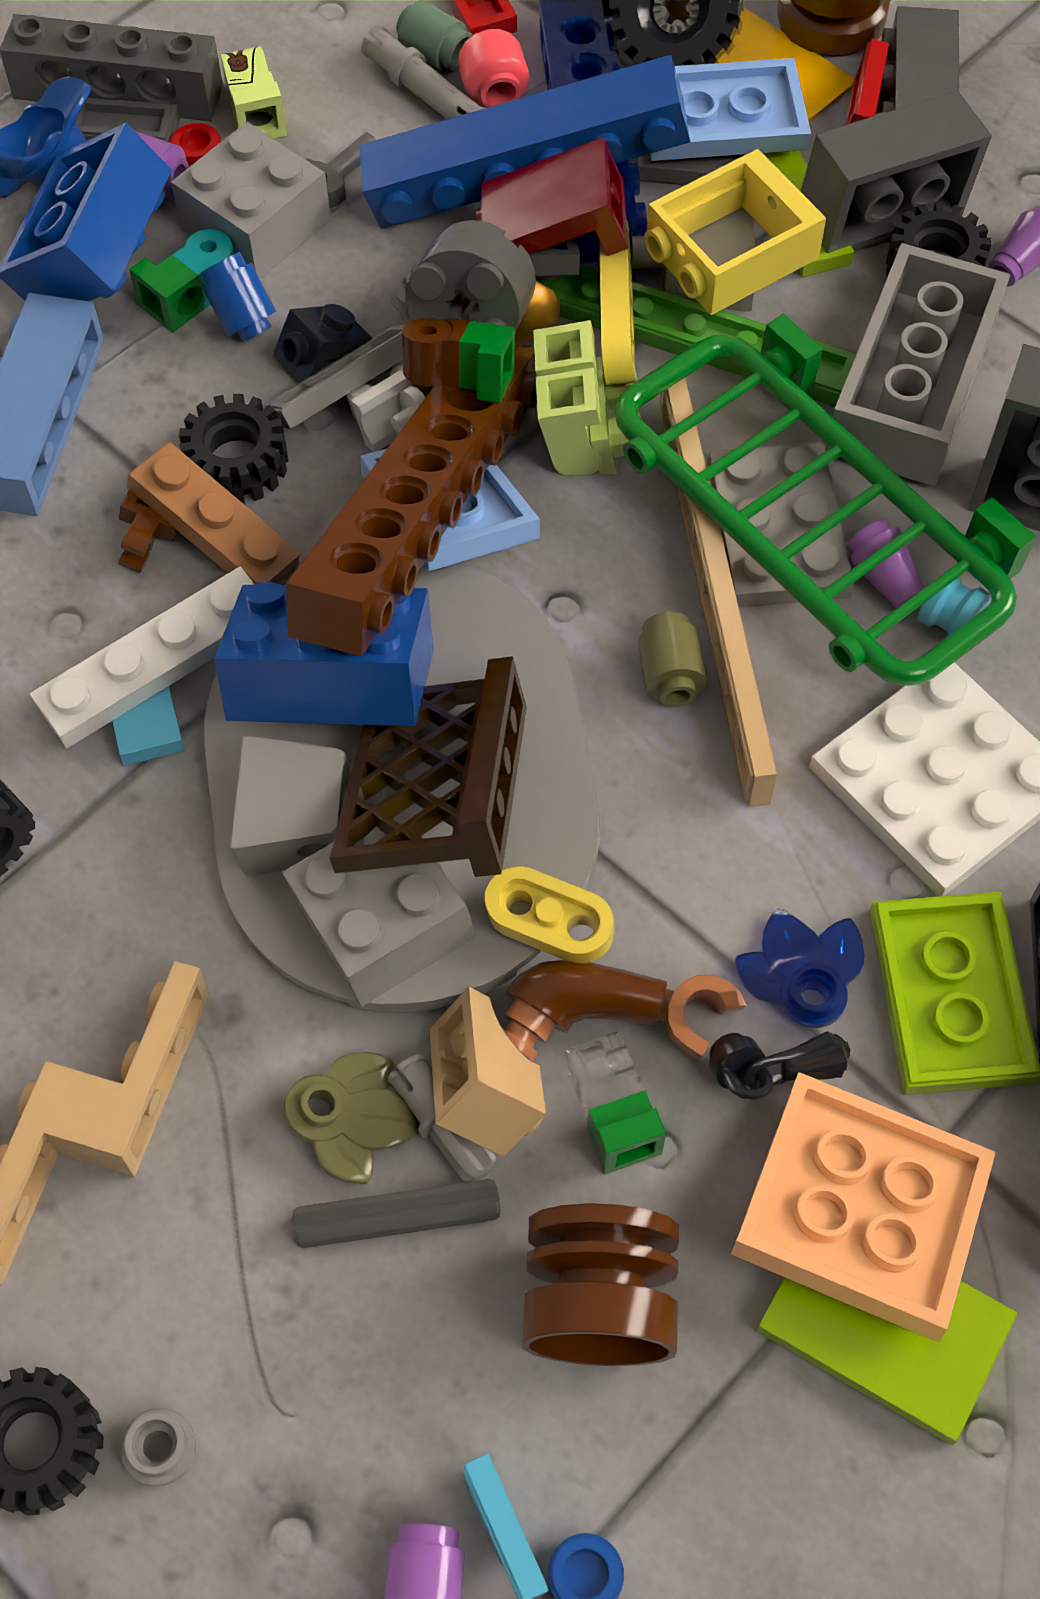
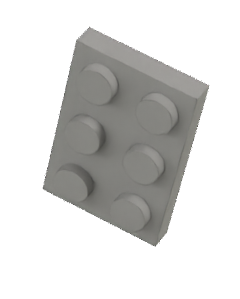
[708,442,854,608]

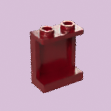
[476,137,628,256]

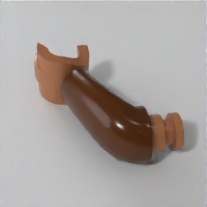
[502,959,746,1062]

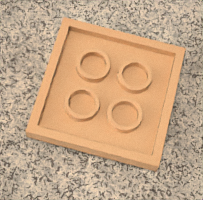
[731,1072,996,1342]

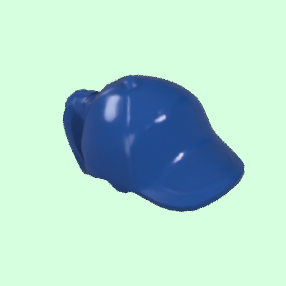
[0,77,91,198]

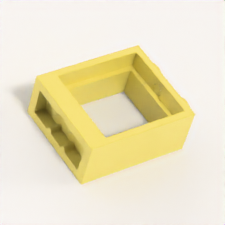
[644,149,826,315]

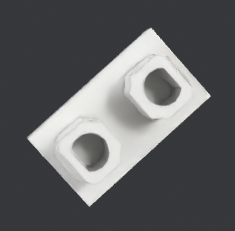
[347,360,434,452]

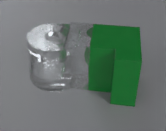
[565,1031,666,1175]

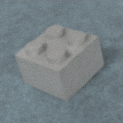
[171,122,331,279]
[282,812,476,1007]

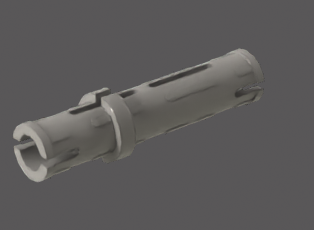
[361,25,485,120]

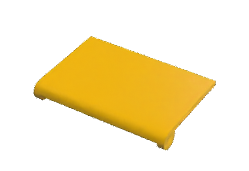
[718,7,854,123]

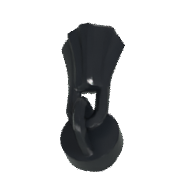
[709,1031,851,1100]

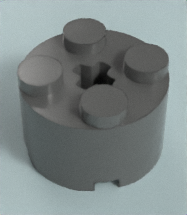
[405,220,536,332]

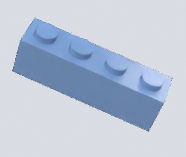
[0,293,104,516]

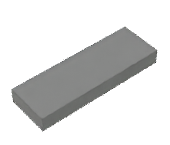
[263,325,404,429]

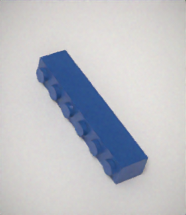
[359,55,691,229]

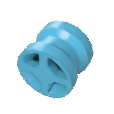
[917,569,991,636]

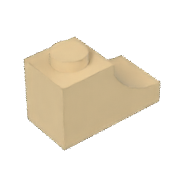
[429,987,546,1157]

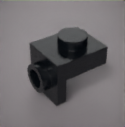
[273,304,373,383]

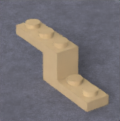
[0,961,210,1285]

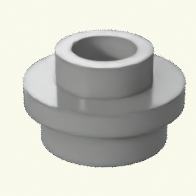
[120,1408,196,1487]

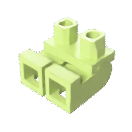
[533,320,642,475]

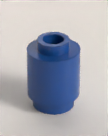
[200,252,276,342]

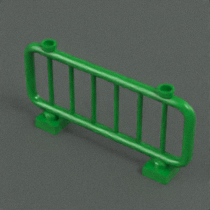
[614,313,1036,686]

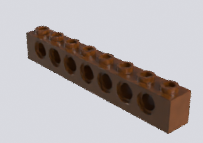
[286,345,537,657]

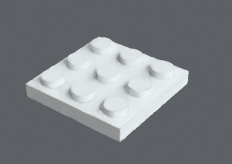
[809,662,1040,896]

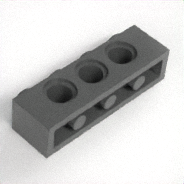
[0,14,223,122]

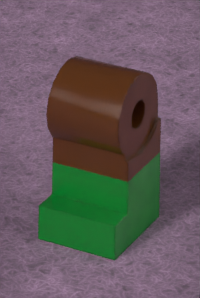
[402,318,515,403]

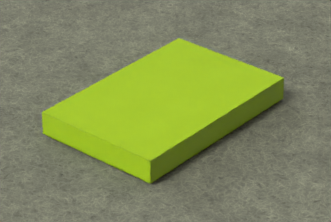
[869,891,1040,1095]
[756,1278,1018,1446]

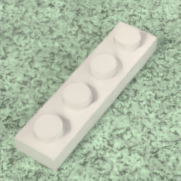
[30,566,255,749]

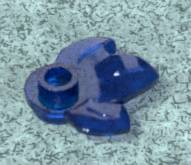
[735,908,865,1028]

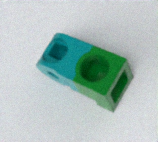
[129,229,234,333]

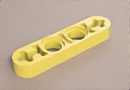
[599,220,635,385]

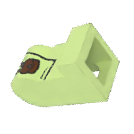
[220,46,287,139]

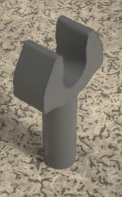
[305,132,376,208]

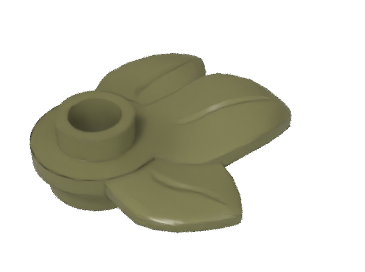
[283,1052,419,1184]

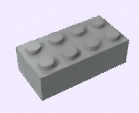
[826,243,1011,487]

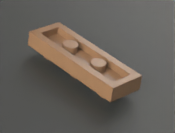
[127,441,301,584]

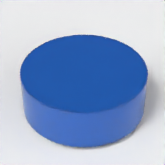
[547,1533,624,1599]

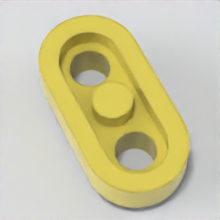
[485,866,615,963]

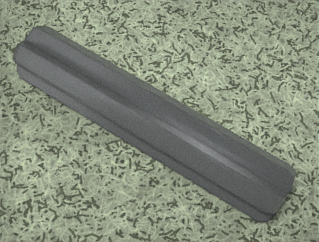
[292,1179,501,1248]

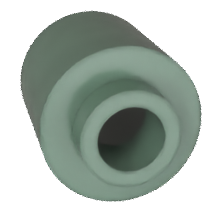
[396,0,473,72]

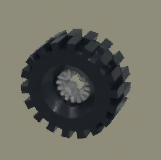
[609,0,744,66]

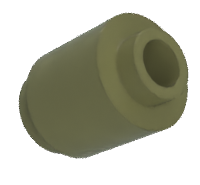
[638,612,707,707]

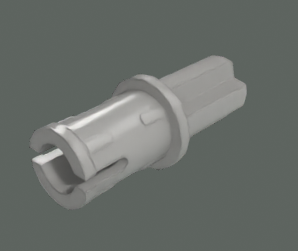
[387,1054,496,1182]

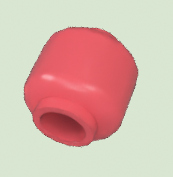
[458,29,530,108]

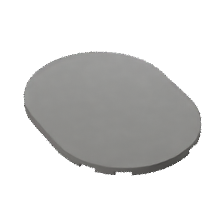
[204,562,600,1012]

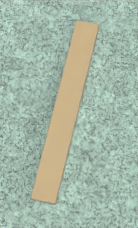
[659,378,777,807]

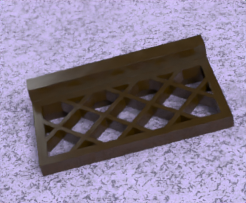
[329,656,527,877]

